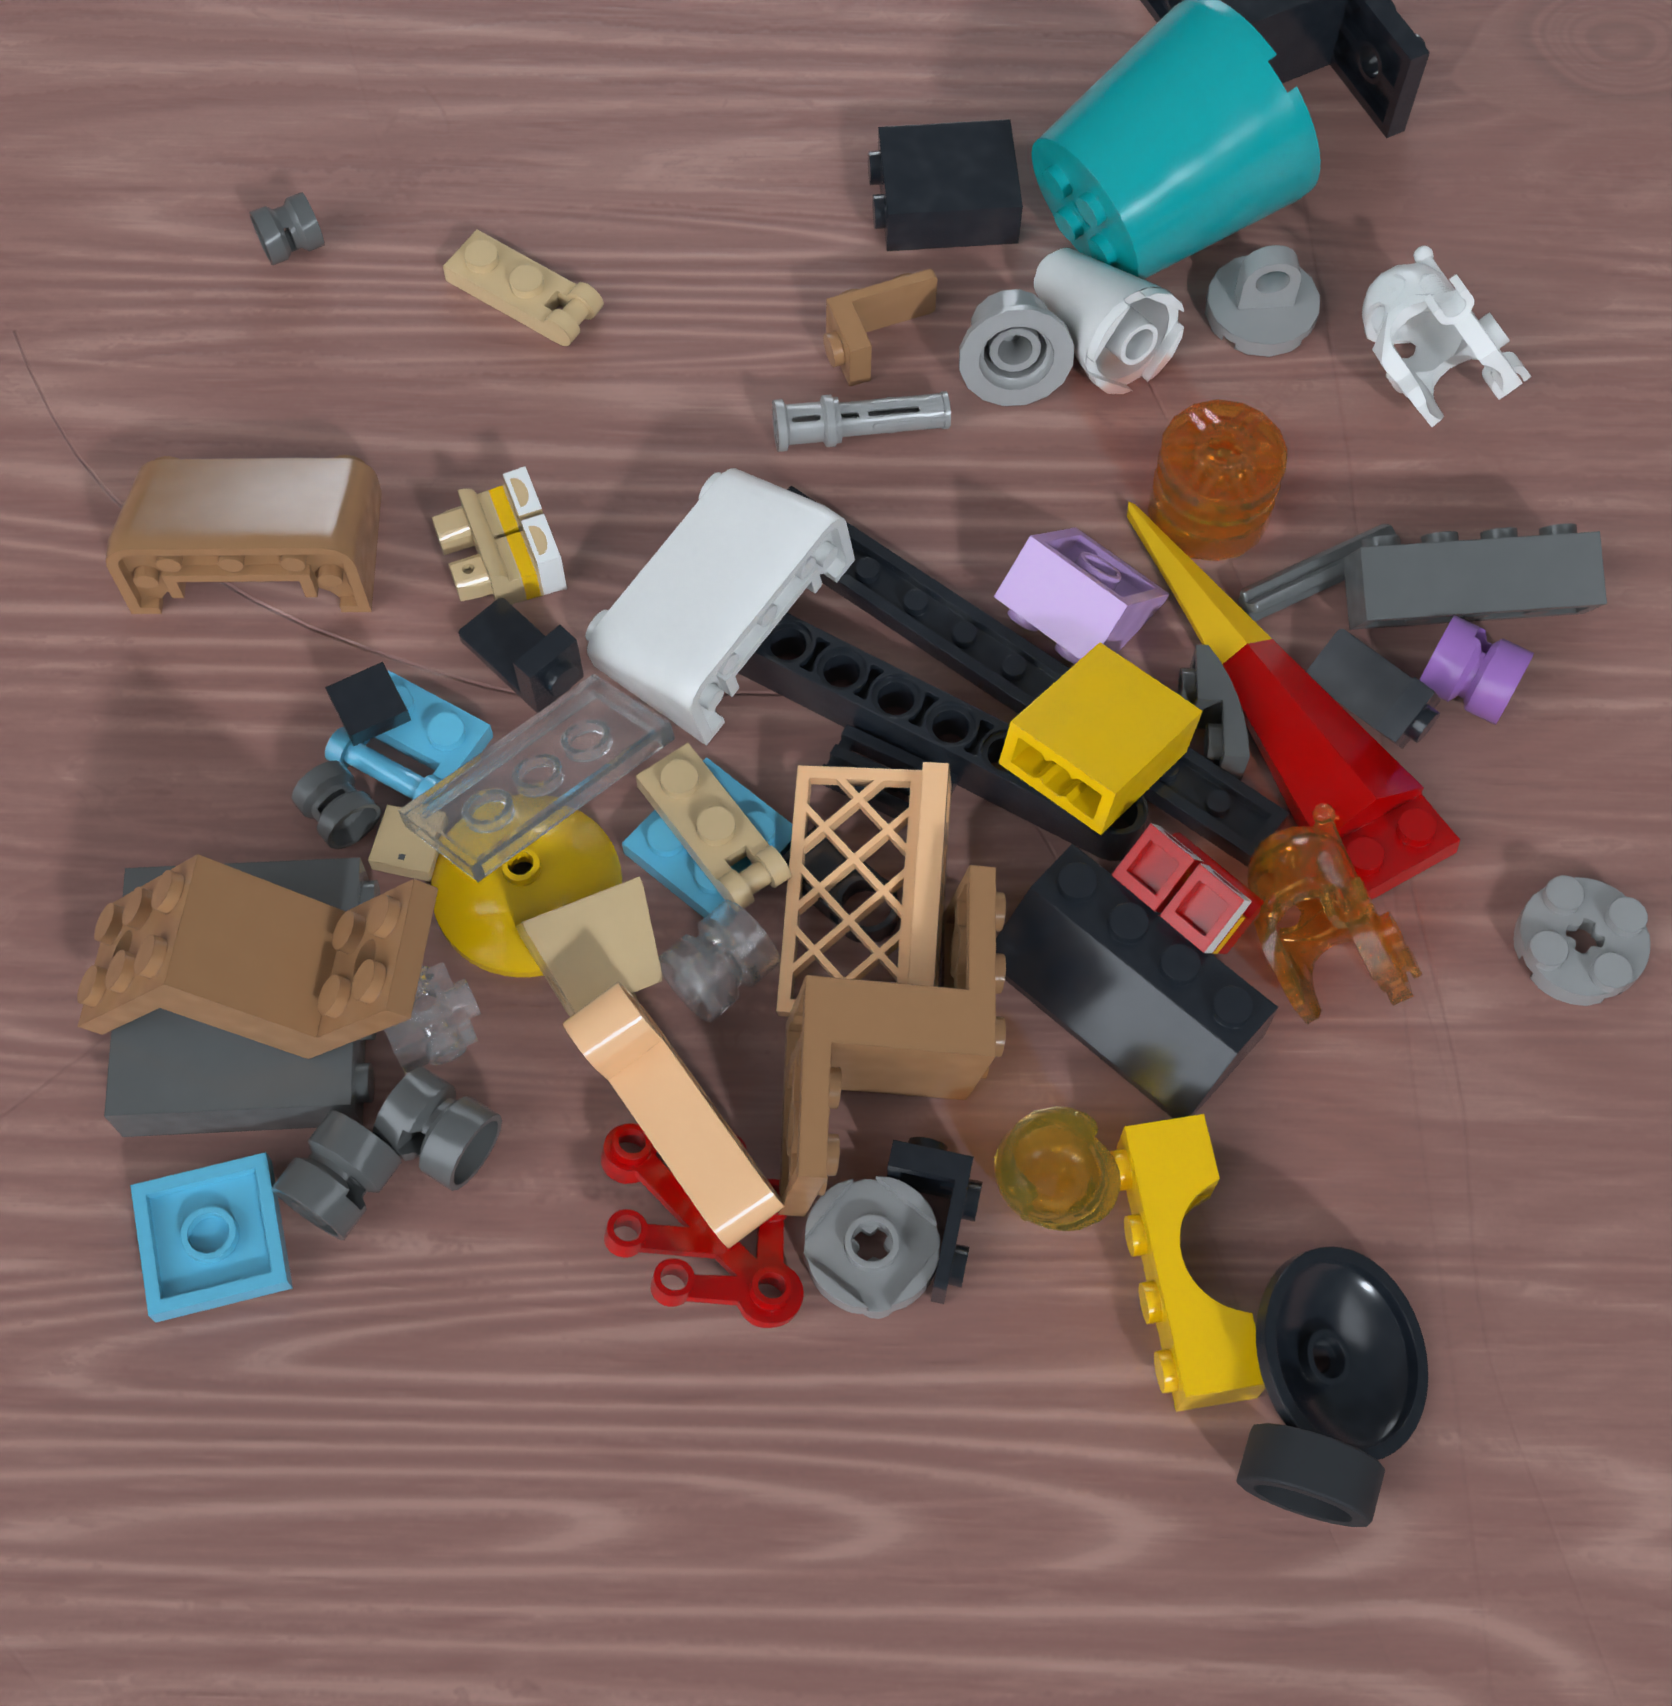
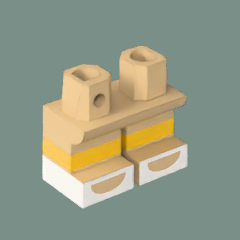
[432,466,567,604]

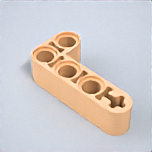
[563,982,785,1248]

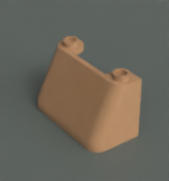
[106,455,382,614]

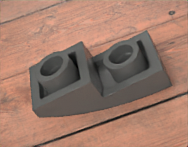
[1178,644,1250,781]

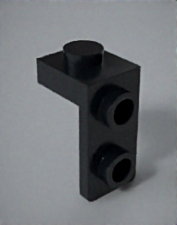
[458,598,584,714]
[1306,629,1441,749]
[887,1137,983,1304]

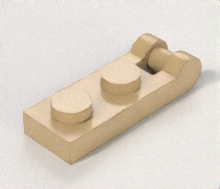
[443,229,604,346]
[636,743,792,913]

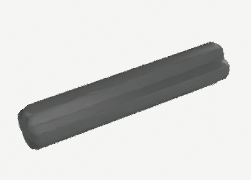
[1238,524,1401,621]

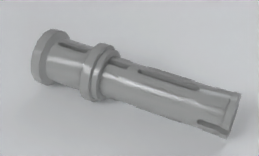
[772,391,951,452]

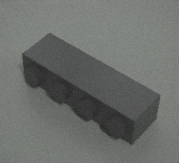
[1343,523,1607,630]

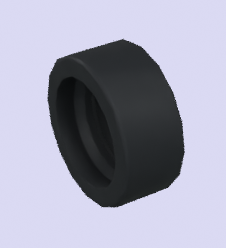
[1236,1423,1385,1527]

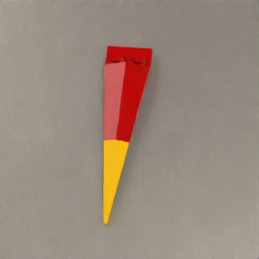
[1127,501,1461,910]

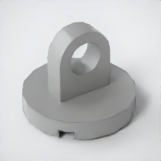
[1205,245,1320,357]

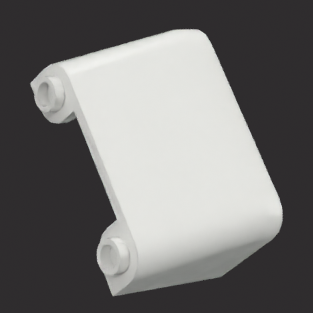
[585,468,855,746]

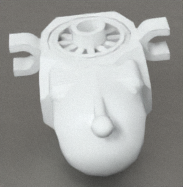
[1362,246,1531,427]

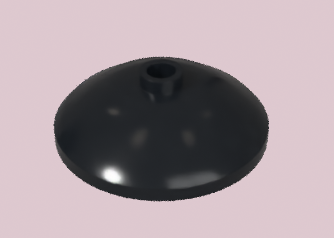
[1256,1246,1428,1460]

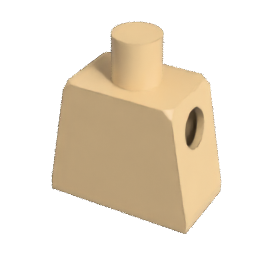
[516,876,662,1017]

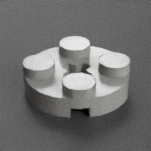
[1513,875,1650,1006]
[804,1176,940,1319]

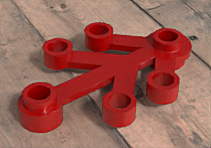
[601,1123,804,1328]

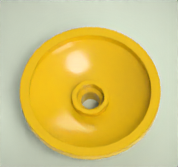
[431,799,623,977]

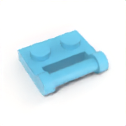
[325,670,493,814]

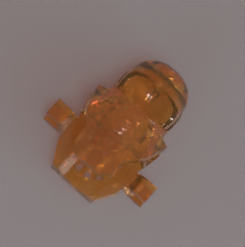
[1247,803,1423,1024]

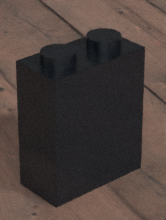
[868,119,1023,251]

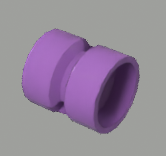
[1420,615,1534,725]

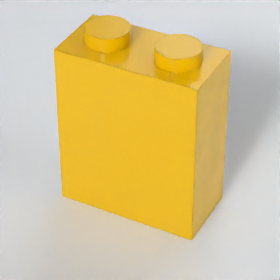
[999,642,1202,835]

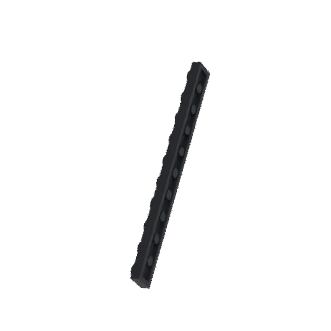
[787,485,1289,869]

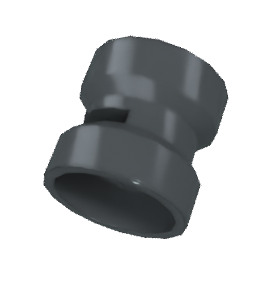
[249,192,325,265]
[292,760,381,849]

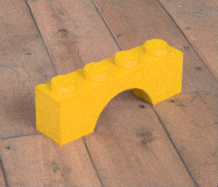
[1109,1114,1266,1412]

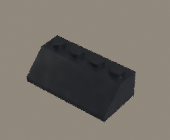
[996,843,1278,1119]

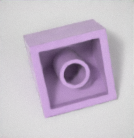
[994,527,1169,664]

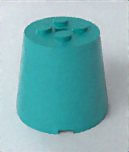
[1032,0,1321,279]

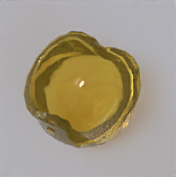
[994,1106,1121,1231]

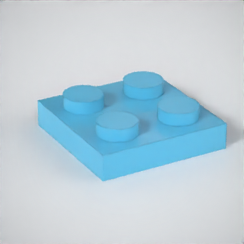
[622,757,793,929]
[130,1152,293,1322]

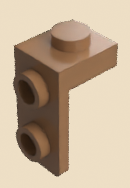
[823,269,938,387]

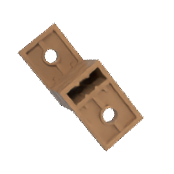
[77,854,438,1059]
[778,865,1006,1217]

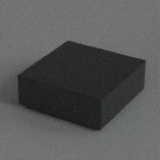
[325,662,411,746]

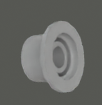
[959,289,1074,406]

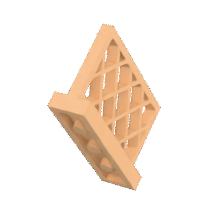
[776,762,952,1017]

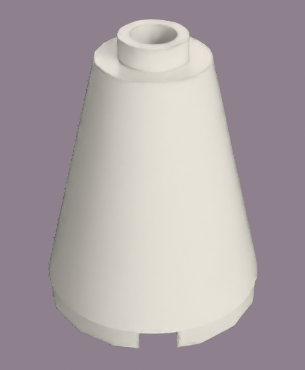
[1034,248,1184,394]

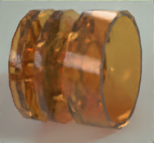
[1148,399,1288,562]

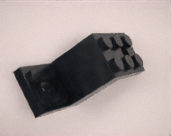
[1140,0,1430,139]

